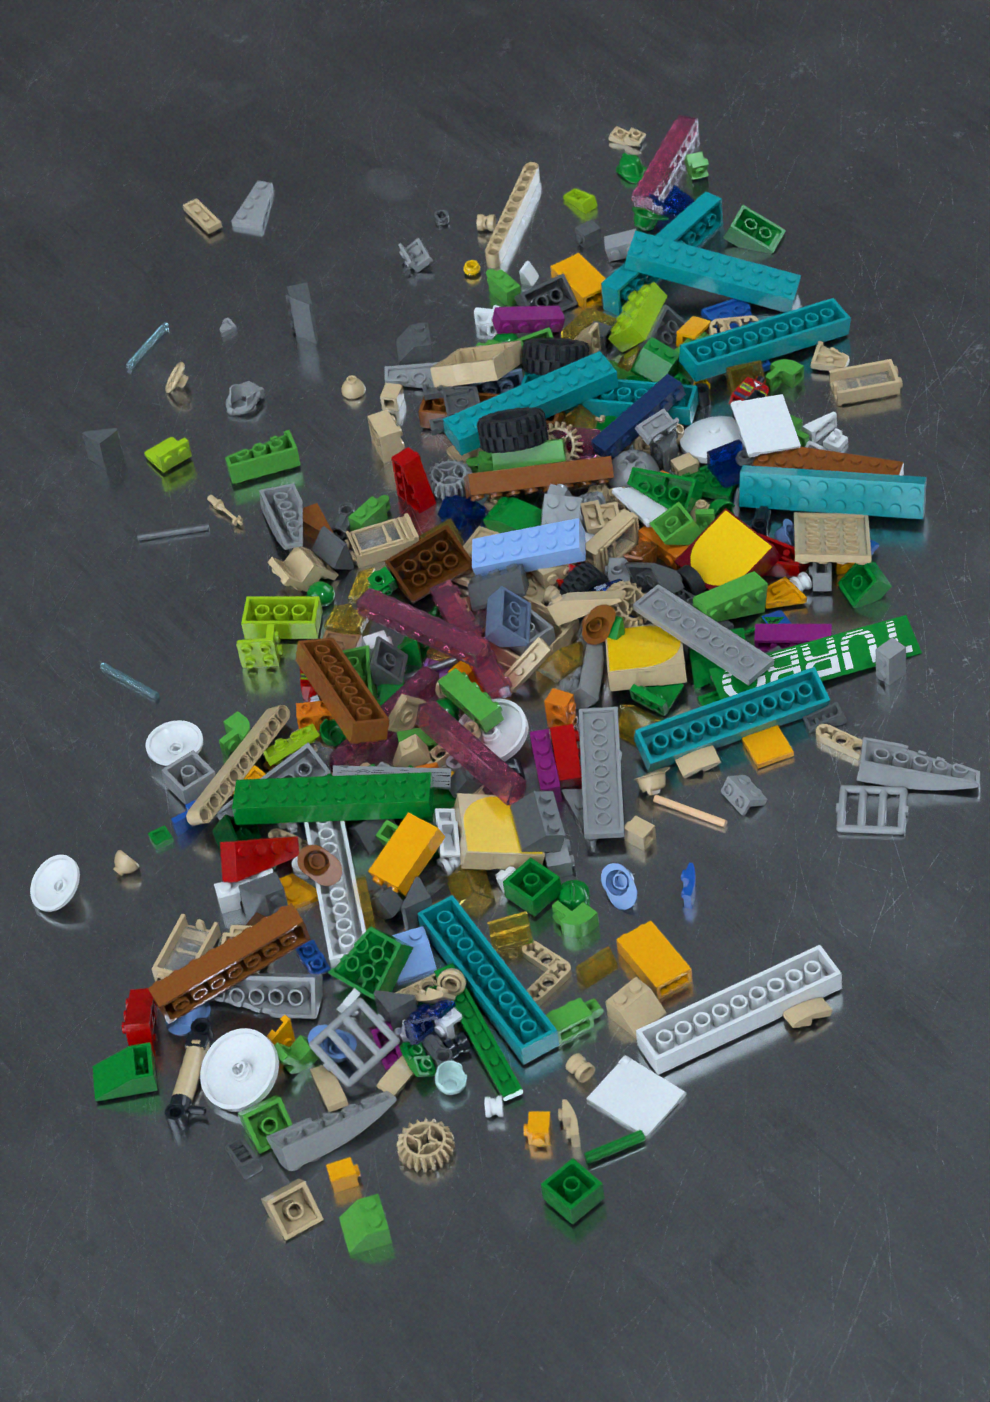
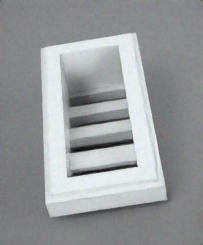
[802,412,837,443]

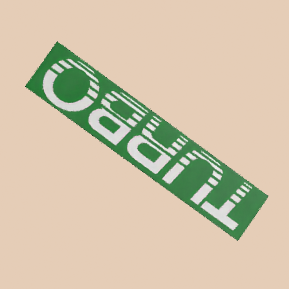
[709,615,922,700]

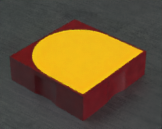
[674,508,782,590]

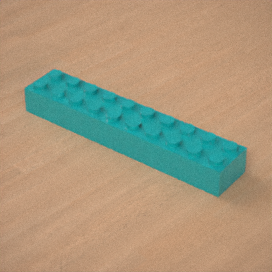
[601,192,723,316]
[624,231,801,312]
[679,298,851,382]
[443,351,618,456]
[521,372,699,425]
[739,465,927,519]
[633,667,830,773]
[417,895,559,1065]

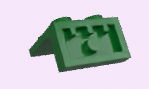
[630,683,684,716]

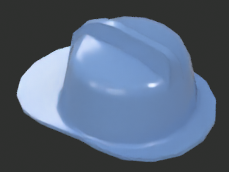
[774,519,794,546]
[601,863,637,910]
[166,1002,211,1035]
[308,1025,357,1063]

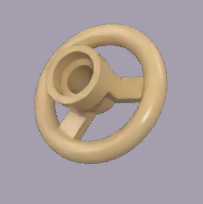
[165,362,188,393]

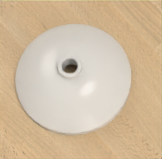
[146,720,203,766]
[30,855,80,912]

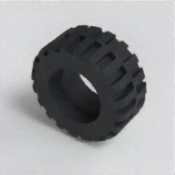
[522,338,590,375]
[477,407,548,453]

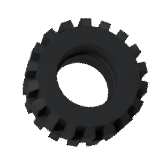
[560,563,610,595]

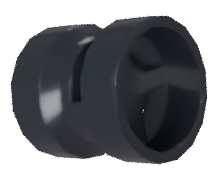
[443,1032,471,1059]

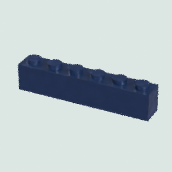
[591,374,686,459]

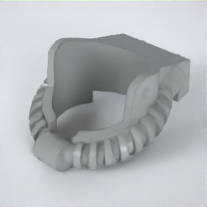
[226,381,265,416]

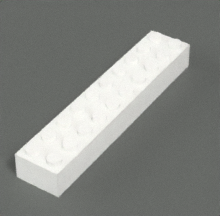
[304,821,366,969]
[636,945,842,1075]

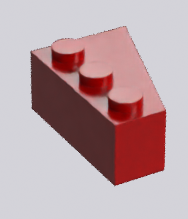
[391,447,436,514]
[759,533,810,578]
[550,724,582,788]
[122,988,158,1057]

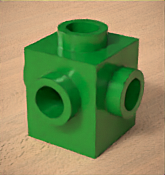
[367,566,399,599]

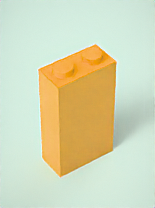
[550,253,606,311]
[368,813,445,896]
[616,921,693,1000]

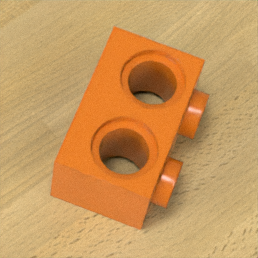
[544,688,578,728]
[296,701,334,731]

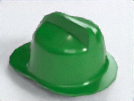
[616,153,650,184]
[632,207,669,231]
[557,880,590,911]

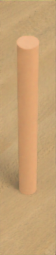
[653,795,727,828]

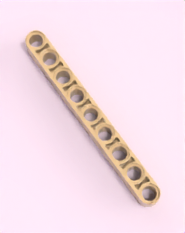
[485,162,540,268]
[186,705,290,826]

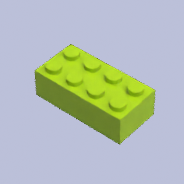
[608,282,667,353]
[241,596,323,639]

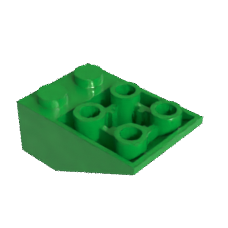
[92,1042,158,1101]

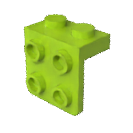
[145,437,192,473]
[236,624,283,668]

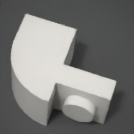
[474,305,500,336]

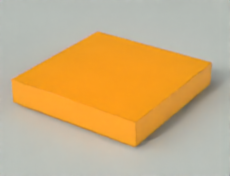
[742,725,794,769]

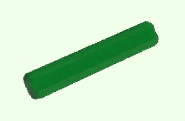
[584,1130,646,1164]

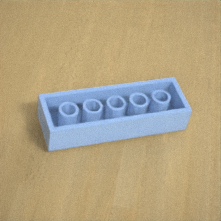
[472,518,586,576]

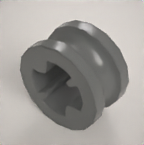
[434,210,449,225]

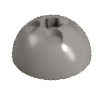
[609,450,660,488]

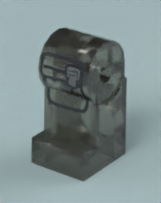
[419,865,449,895]

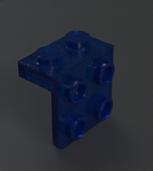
[649,185,695,217]
[707,439,750,488]
[437,495,489,534]
[403,1000,456,1045]

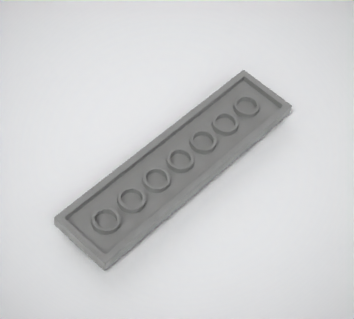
[633,584,774,686]
[579,707,625,839]

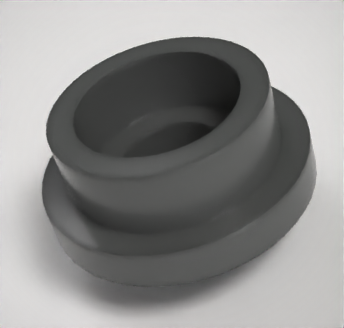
[736,450,754,466]

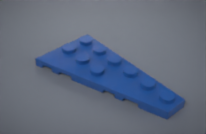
[701,298,771,375]

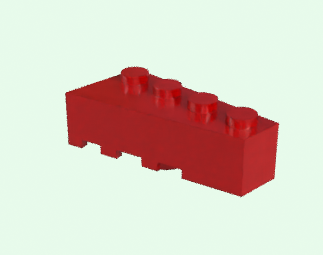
[220,836,299,882]

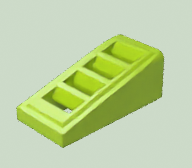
[563,188,598,214]

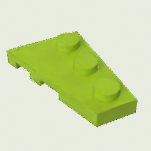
[263,723,320,766]

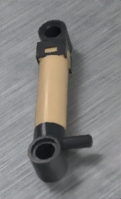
[164,1018,214,1132]

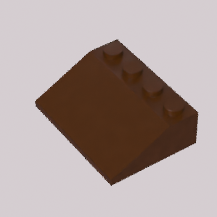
[384,525,472,603]

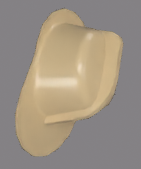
[634,767,670,796]

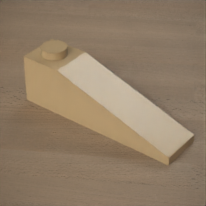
[547,590,627,626]

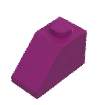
[367,1021,402,1070]

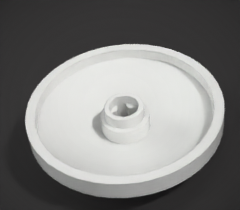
[680,416,746,464]
[453,699,529,767]
[200,1028,279,1112]

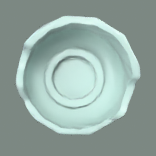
[435,1060,467,1095]

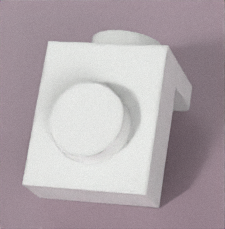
[433,1004,462,1039]

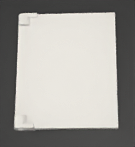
[731,394,801,457]
[612,487,668,528]
[586,1055,686,1138]

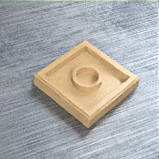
[388,694,428,733]

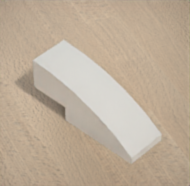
[433,809,461,857]

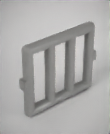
[836,785,909,835]
[309,998,400,1088]

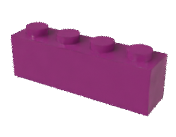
[491,306,565,334]
[754,624,832,653]
[529,729,562,803]

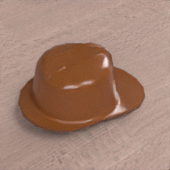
[582,605,616,645]
[297,845,342,886]

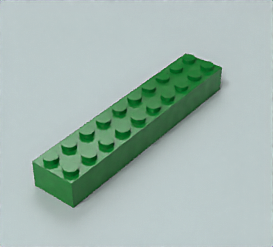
[232,772,434,825]

